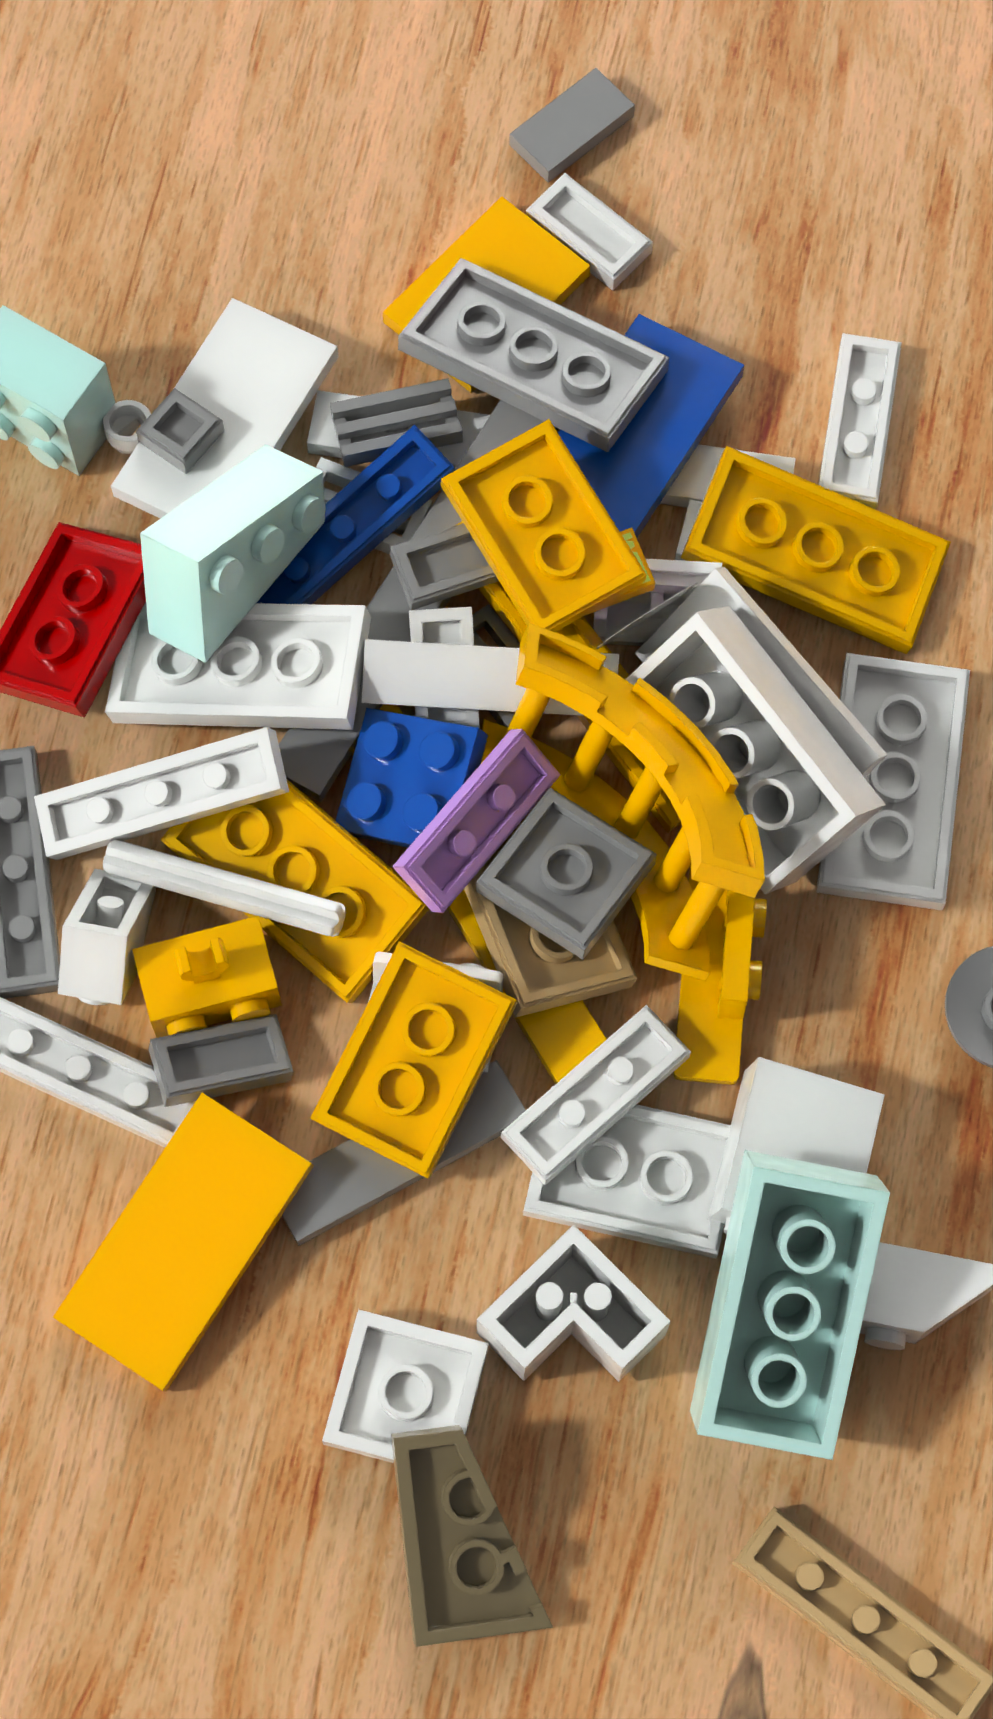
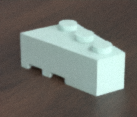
[140,444,326,663]

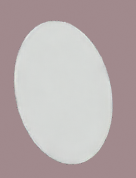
[596,583,698,649]

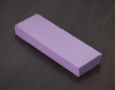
[392,729,561,913]

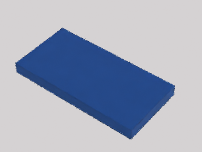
[558,314,744,538]

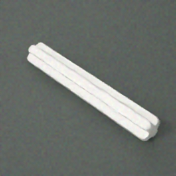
[103,840,346,937]

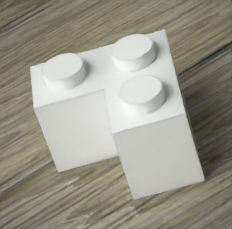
[477,1225,671,1382]

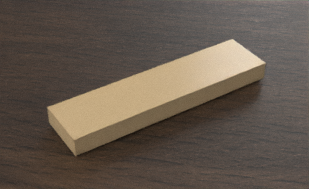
[732,1506,993,1719]

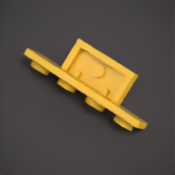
[673,865,767,1085]

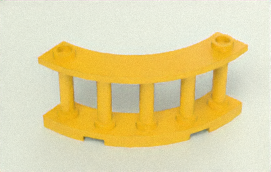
[480,623,765,981]

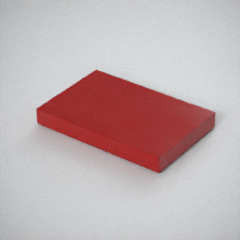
[0,522,146,718]

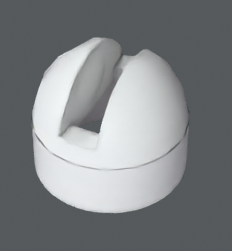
[103,400,151,454]

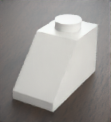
[58,869,156,1005]
[860,1242,993,1350]

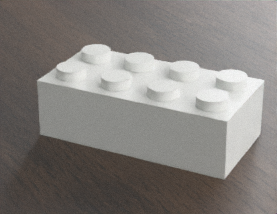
[625,606,886,894]

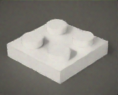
[322,1309,489,1463]

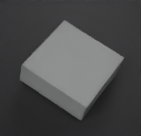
[136,388,224,474]

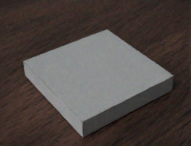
[476,788,657,960]

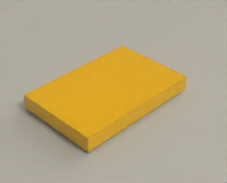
[383,196,590,393]
[441,419,647,632]
[310,941,518,1178]

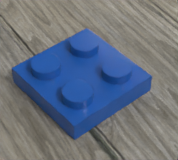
[335,708,488,848]

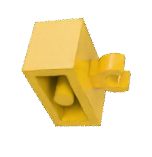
[132,916,282,1038]

